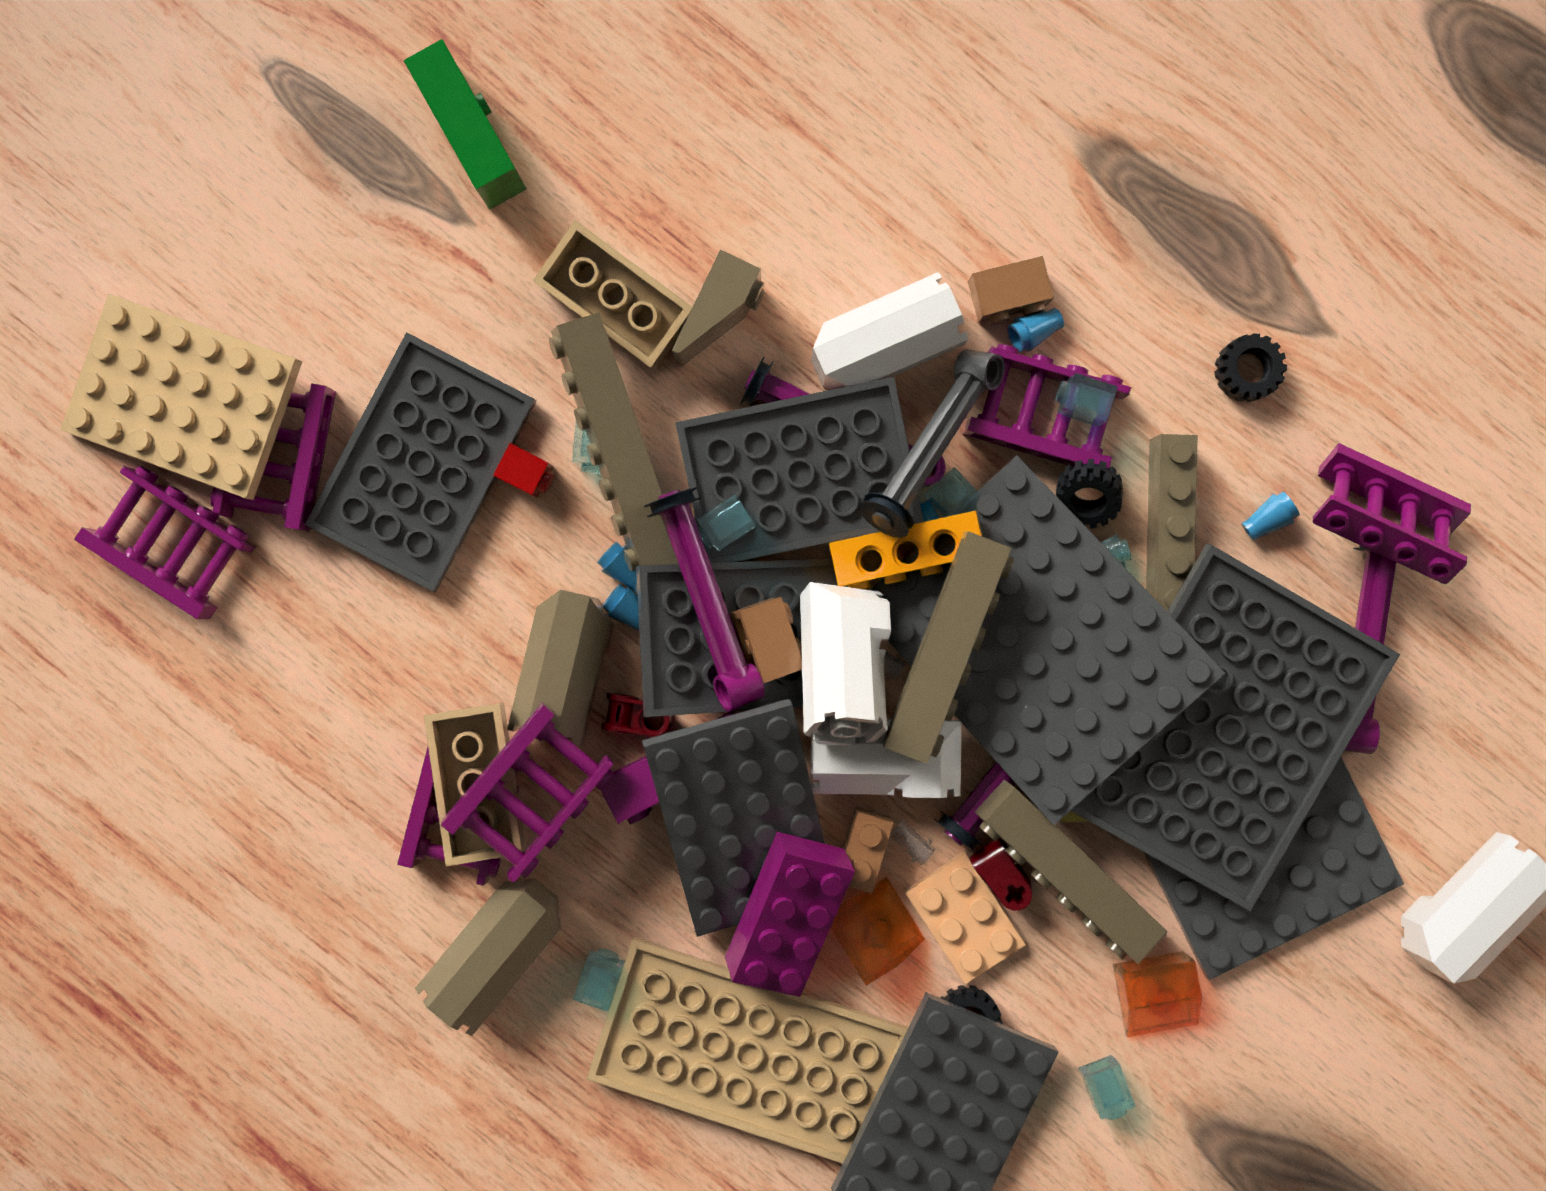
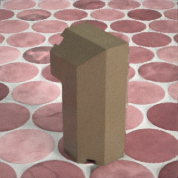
[507,590,614,747]
[415,879,560,1036]

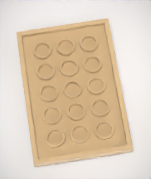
[60,294,303,500]

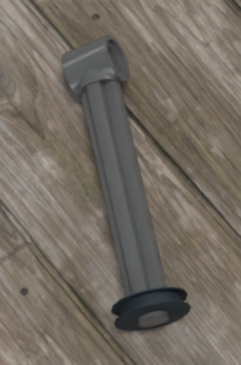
[859,349,1005,538]

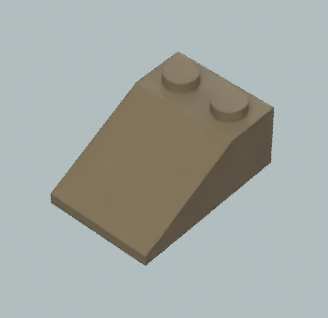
[672,249,764,366]

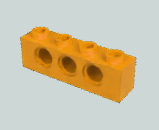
[829,510,982,589]

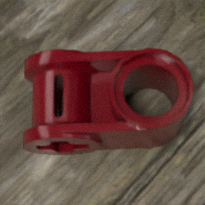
[601,692,674,737]
[969,838,1032,911]

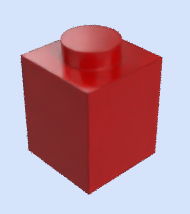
[493,443,555,498]

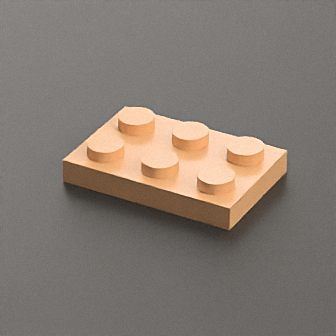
[904,851,1026,985]

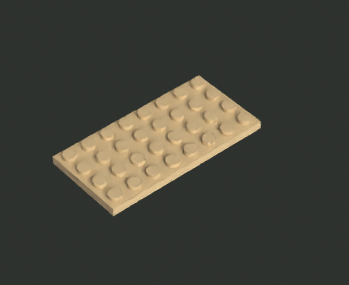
[587,937,908,1164]

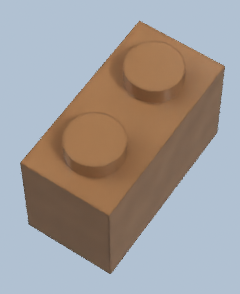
[968,256,1054,325]
[730,597,802,683]
[844,807,894,893]

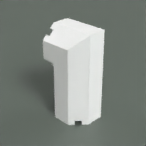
[811,272,968,390]
[800,582,891,747]
[811,719,962,798]
[1401,832,1546,984]

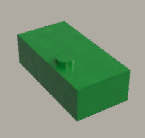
[403,39,527,210]

